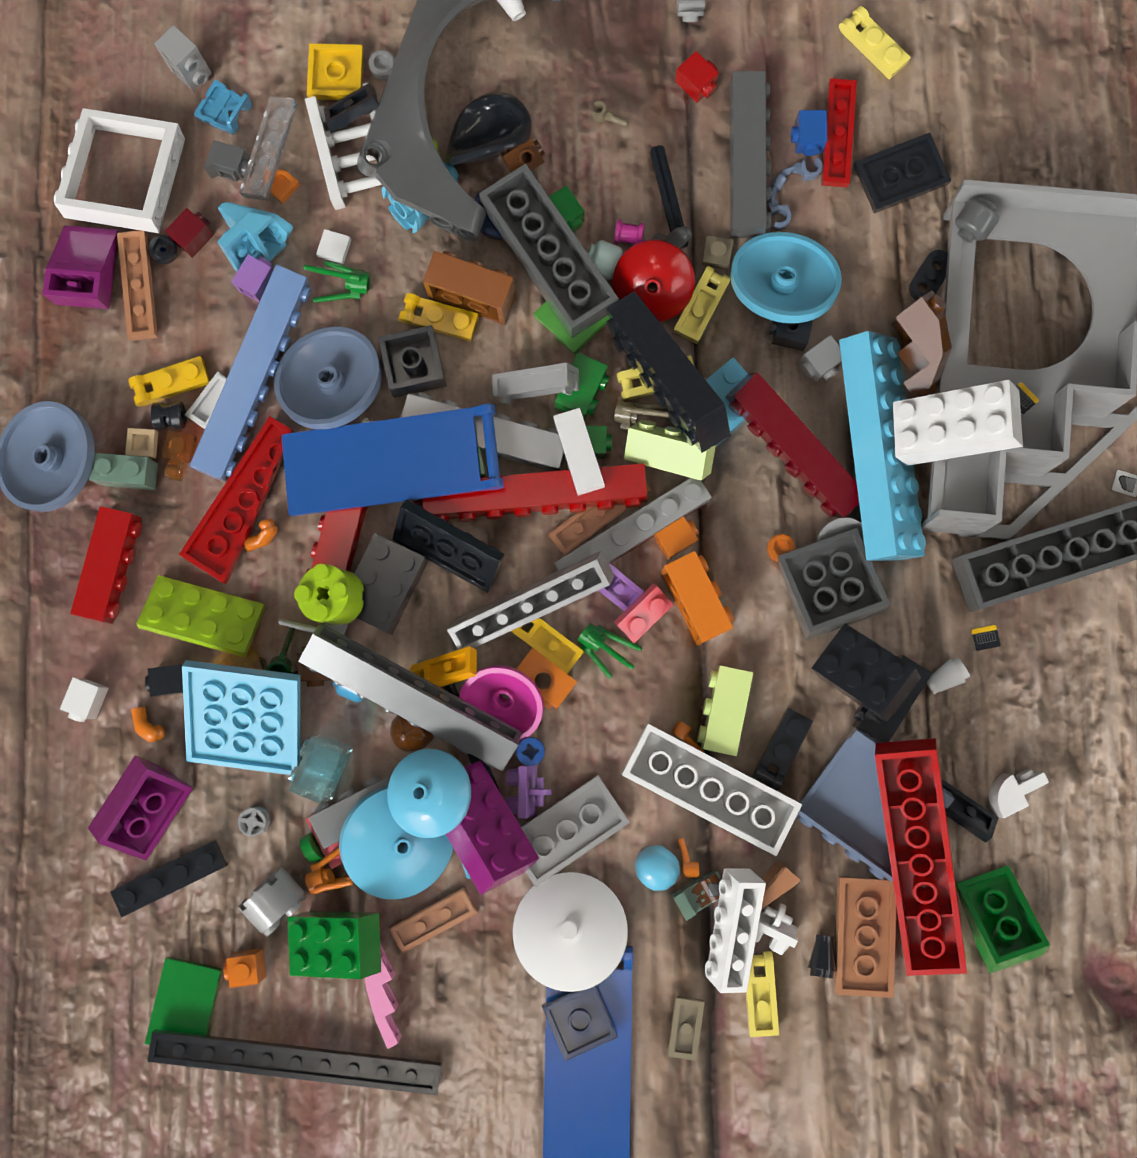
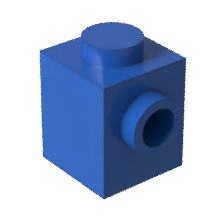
[791,110,827,156]

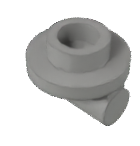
[677,0,705,22]

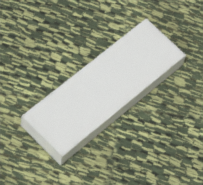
[553,408,605,496]

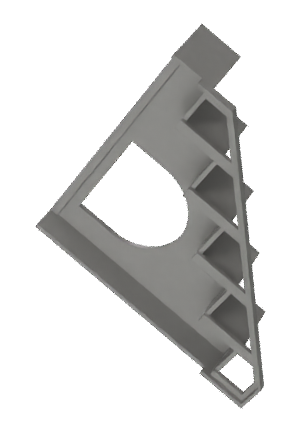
[921,180,1137,541]

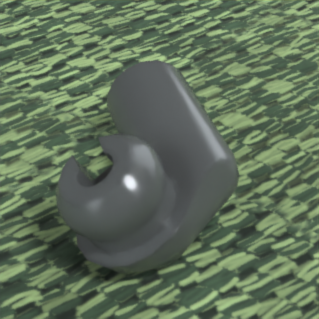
[652,226,692,248]

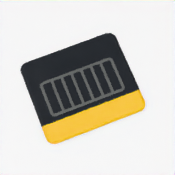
[1016,382,1039,414]
[971,625,1001,651]

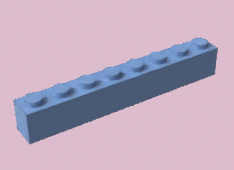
[190,265,311,482]

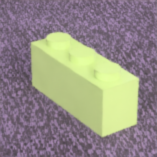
[624,420,716,480]
[697,666,753,756]

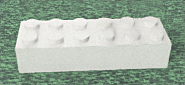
[621,723,802,856]

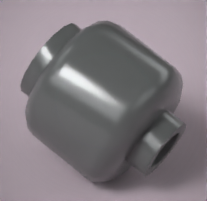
[955,197,999,243]

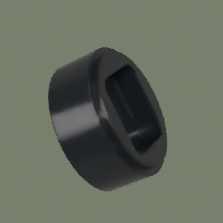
[149,235,178,264]

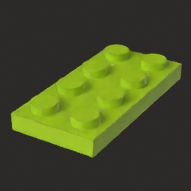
[136,575,265,658]

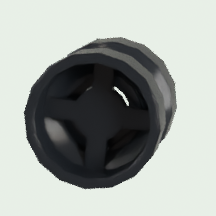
[151,401,187,430]

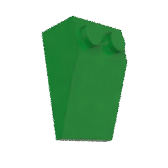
[956,865,1050,974]

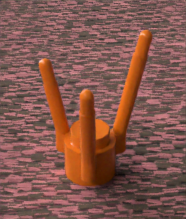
[305,847,353,895]

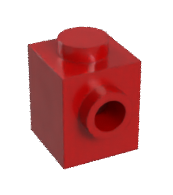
[675,51,719,103]

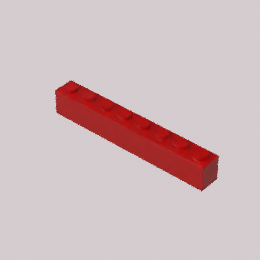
[423,464,647,522]

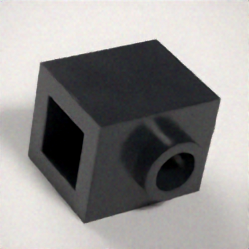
[769,320,813,351]

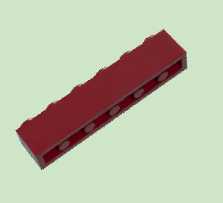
[725,372,859,518]

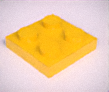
[307,43,364,100]

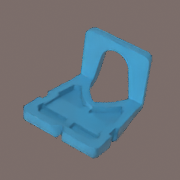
[194,80,253,135]

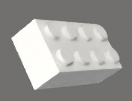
[893,380,1023,466]

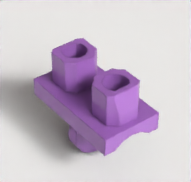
[506,765,552,818]

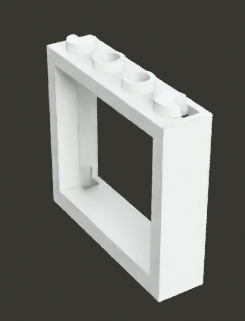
[54,108,185,233]

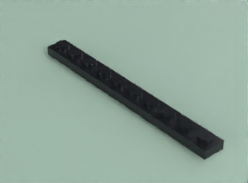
[147,1029,442,1095]

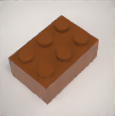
[423,251,516,325]

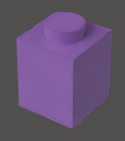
[231,255,273,303]

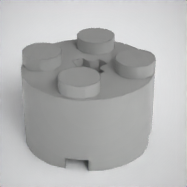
[237,866,306,936]

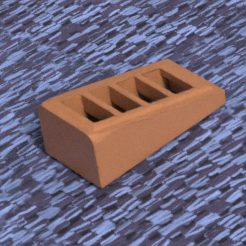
[761,860,801,909]

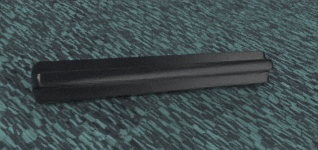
[650,145,689,249]

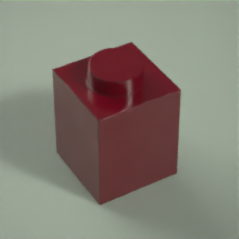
[165,208,214,258]

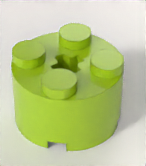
[294,564,364,625]

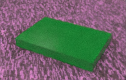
[144,956,223,1046]

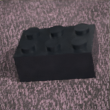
[354,533,429,635]
[811,623,921,724]

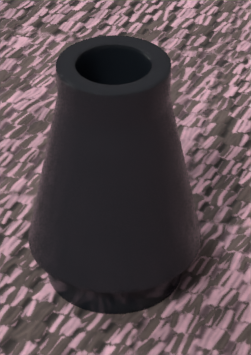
[808,935,837,979]

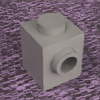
[800,335,842,382]

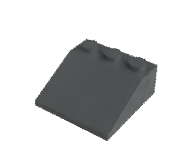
[777,528,890,641]

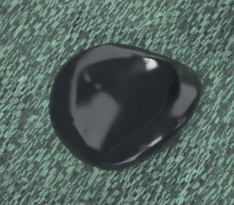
[446,92,532,166]

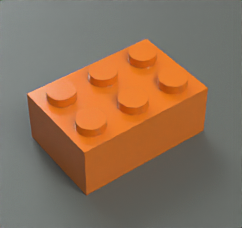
[661,551,735,646]

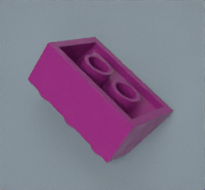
[88,755,193,860]

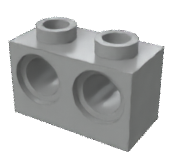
[154,25,212,91]

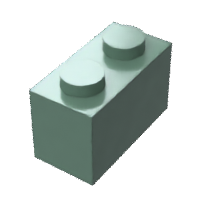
[89,453,158,490]

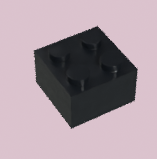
[378,325,447,398]

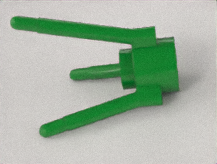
[303,261,370,303]
[577,623,642,679]

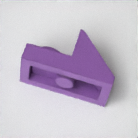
[598,562,644,611]

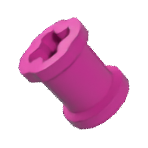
[614,219,645,244]

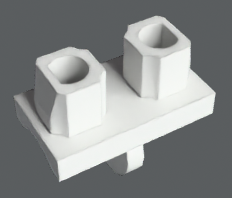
[756,903,798,955]

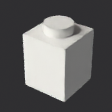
[60,677,109,722]

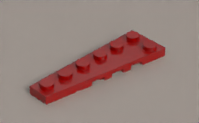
[178,416,295,584]

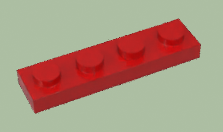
[821,78,857,188]

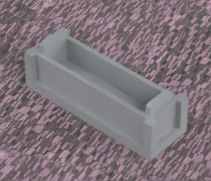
[492,363,580,405]

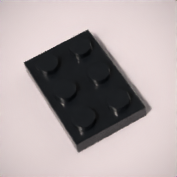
[853,132,951,214]

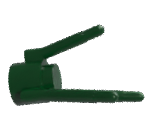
[260,627,298,675]

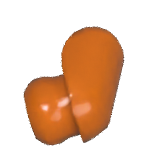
[244,518,278,552]
[131,706,165,742]

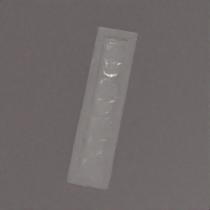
[239,96,298,201]

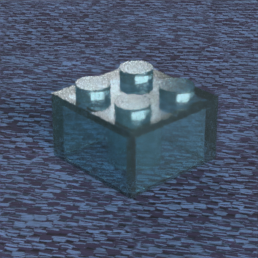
[288,735,353,804]

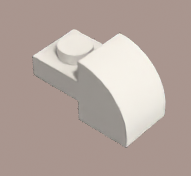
[989,769,1049,818]

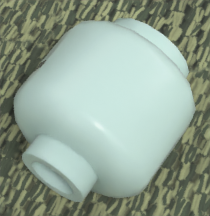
[587,240,623,281]

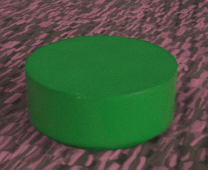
[300,833,324,863]

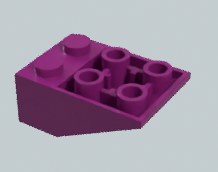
[42,225,119,309]

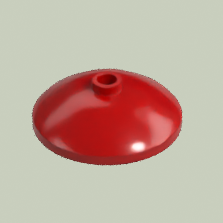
[613,239,695,322]

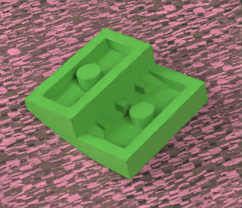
[533,302,609,355]

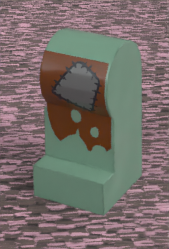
[671,870,722,921]

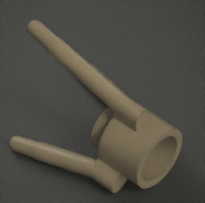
[614,401,669,431]

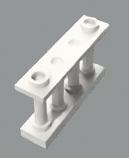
[305,83,382,210]

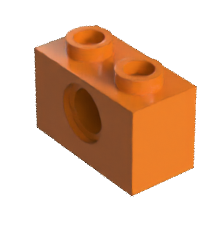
[517,648,577,710]

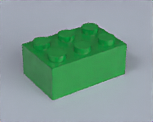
[288,911,381,980]

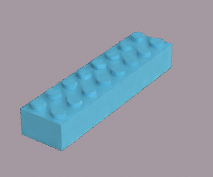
[839,331,926,561]

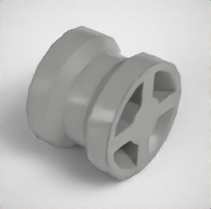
[238,806,271,836]

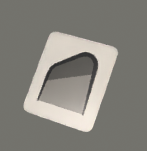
[1112,470,1137,497]

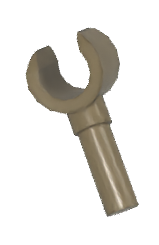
[591,101,628,127]

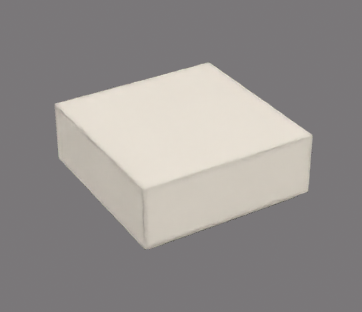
[316,229,351,265]

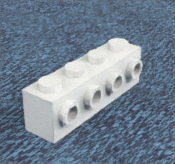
[705,869,766,993]

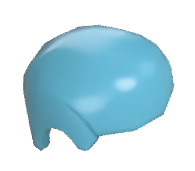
[635,845,680,891]

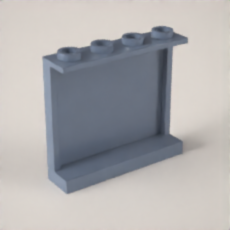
[797,726,954,882]

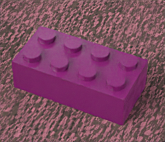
[423,761,540,895]

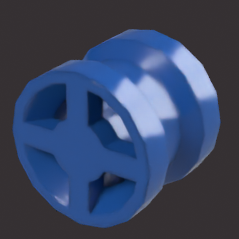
[516,737,545,766]

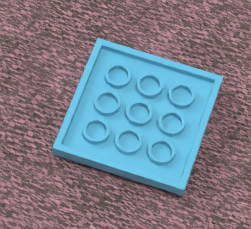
[182,660,300,776]

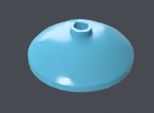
[387,749,471,838]

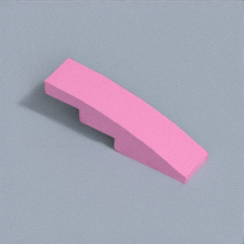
[365,943,402,1049]

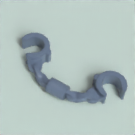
[768,157,823,230]

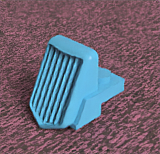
[217,202,293,272]

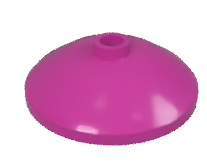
[459,665,544,741]

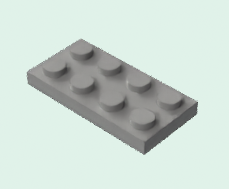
[521,775,630,887]

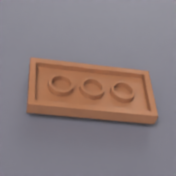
[834,876,896,998]

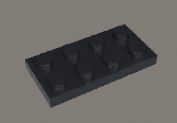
[392,500,505,593]

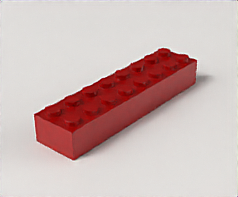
[875,738,967,976]

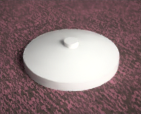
[513,872,628,992]

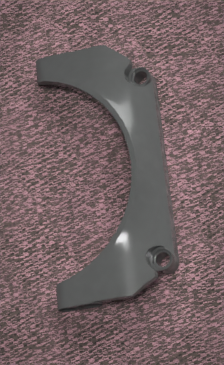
[357,0,562,241]

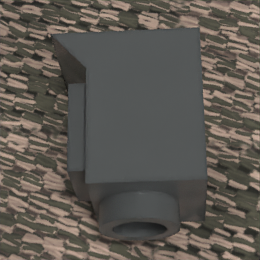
[204,140,252,182]

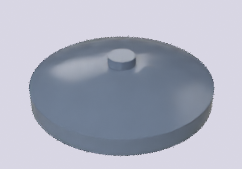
[274,327,383,429]
[0,401,95,512]

